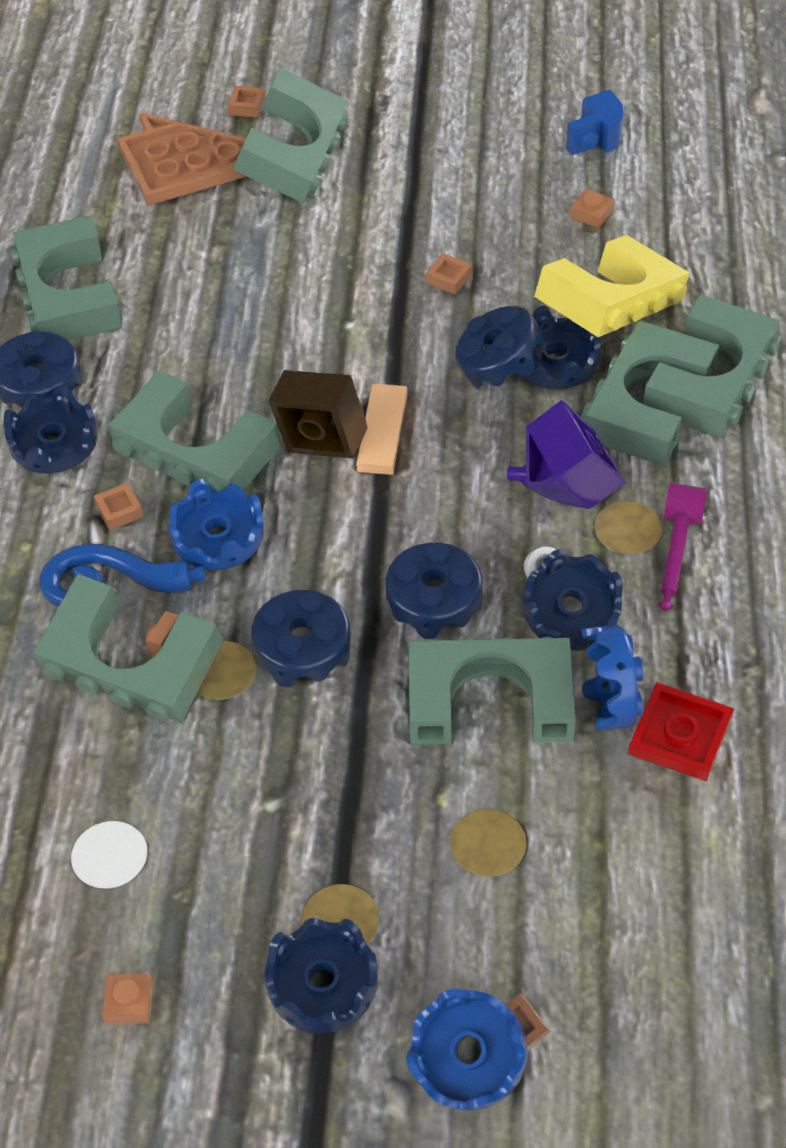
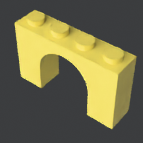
[534,235,690,337]

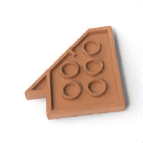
[117,113,247,206]

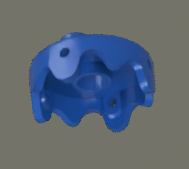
[168,479,264,570]
[582,625,643,731]
[406,989,527,1111]

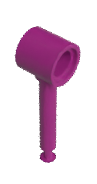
[658,482,708,611]

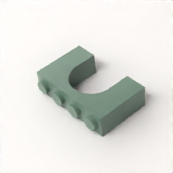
[233,67,349,203]
[10,215,122,341]
[643,294,781,438]
[581,320,719,467]
[108,371,280,492]
[33,574,224,723]
[409,636,576,745]

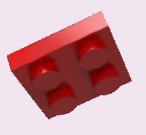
[628,682,734,782]

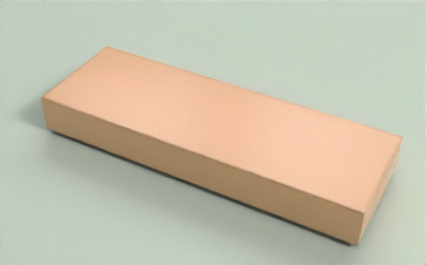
[357,384,407,475]

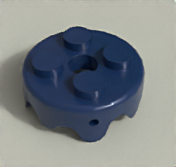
[455,306,544,389]
[520,306,600,389]
[0,331,83,408]
[4,386,98,474]
[386,542,483,639]
[523,549,623,651]
[251,590,351,687]
[264,918,378,1034]

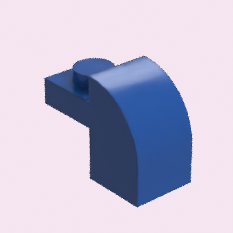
[566,89,624,156]

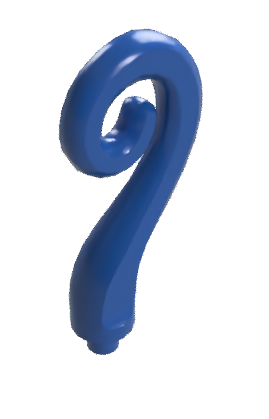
[40,543,206,607]

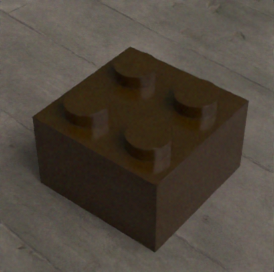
[268,370,368,459]

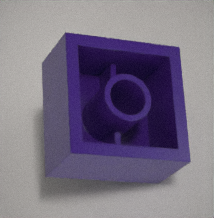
[506,400,626,509]

